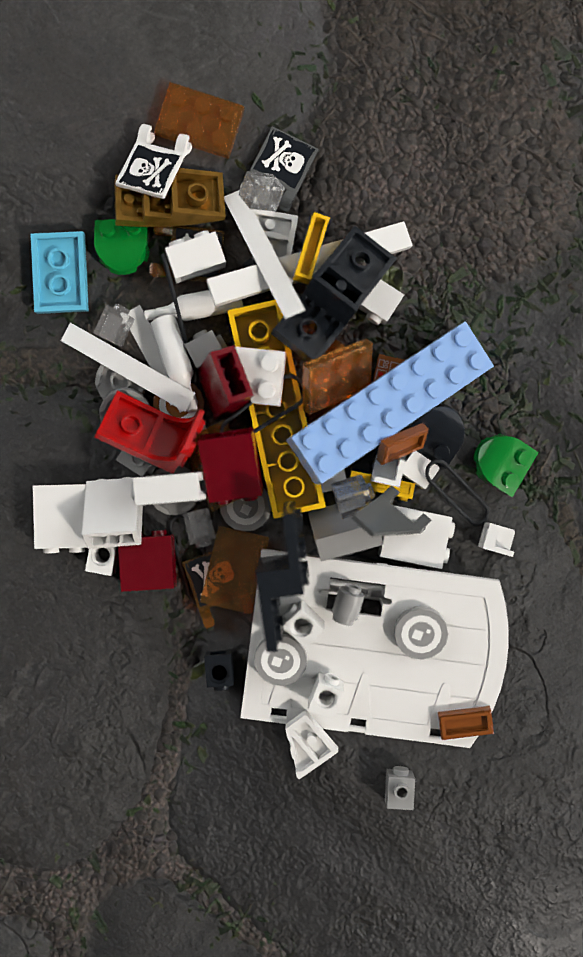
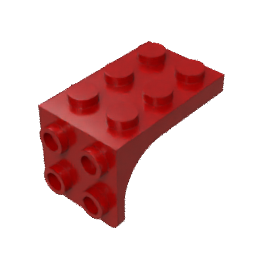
[94,390,206,474]

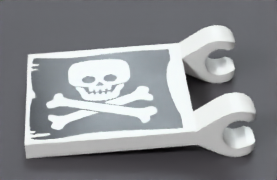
[115,124,192,199]

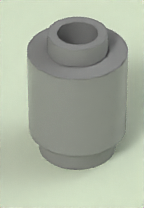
[332,583,365,626]

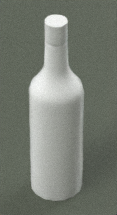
[144,290,243,321]
[150,315,198,413]

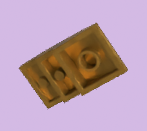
[114,168,226,227]

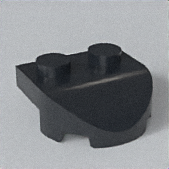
[410,404,465,469]

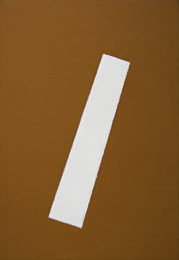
[224,189,305,319]
[122,305,209,447]
[61,323,196,412]

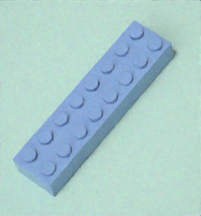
[286,321,494,484]

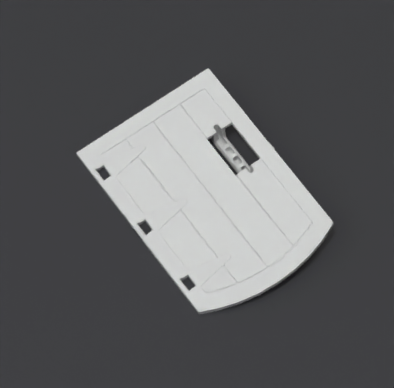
[241,549,508,748]

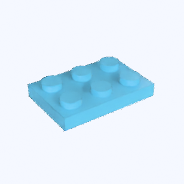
[31,231,89,314]

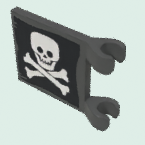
[242,126,319,212]

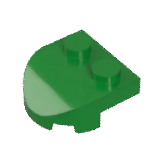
[94,219,150,275]
[474,434,539,497]

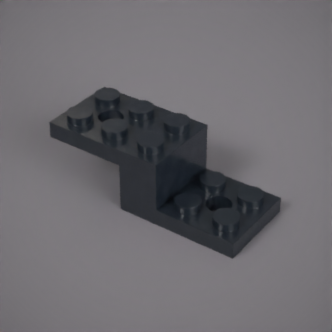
[271,226,397,367]
[256,501,309,653]

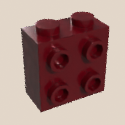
[118,530,177,592]

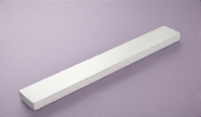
[206,221,413,307]

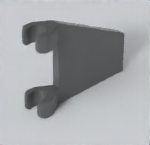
[351,486,432,537]

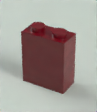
[197,345,254,420]
[198,427,264,505]

